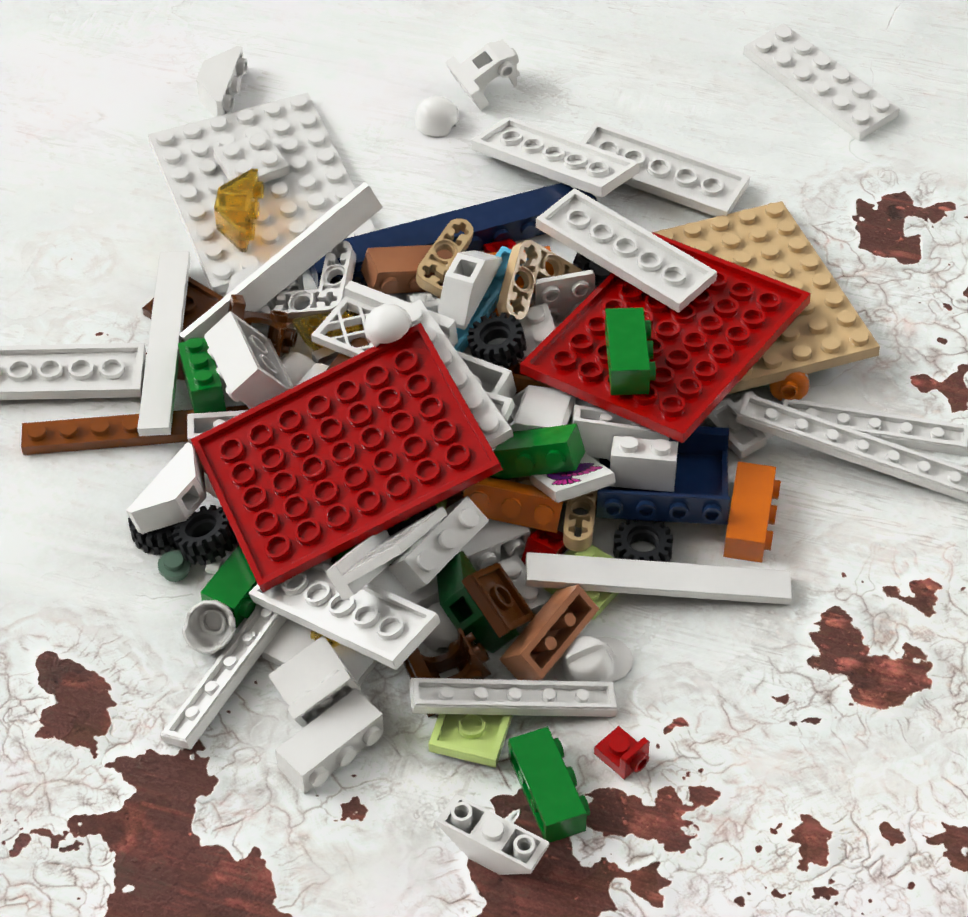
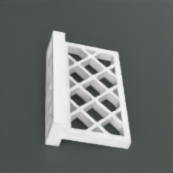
[311,281,458,357]
[325,506,448,601]

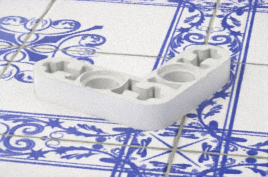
[261,240,356,322]

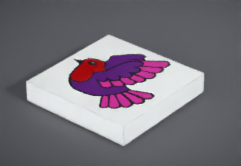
[529,454,616,503]

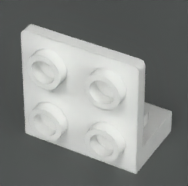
[530,270,595,322]
[269,636,361,728]

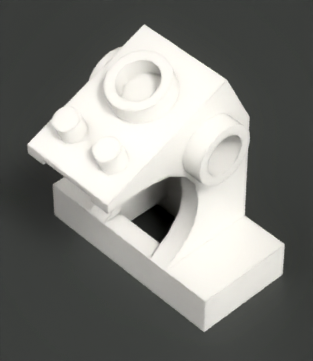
[445,39,520,110]

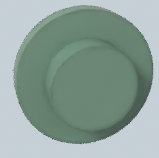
[158,550,191,582]

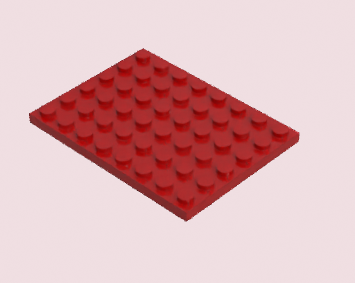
[520,232,811,443]
[191,323,503,592]

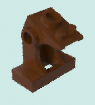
[228,294,298,358]
[403,628,491,717]

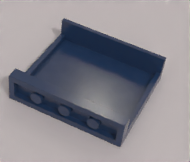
[596,426,730,525]

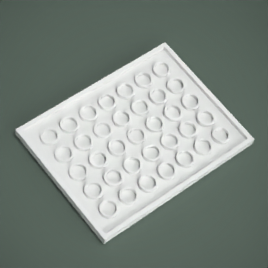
[148,92,376,294]

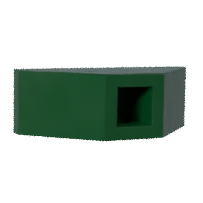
[437,551,519,653]

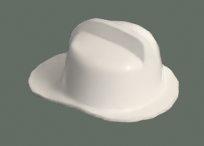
[554,636,633,682]

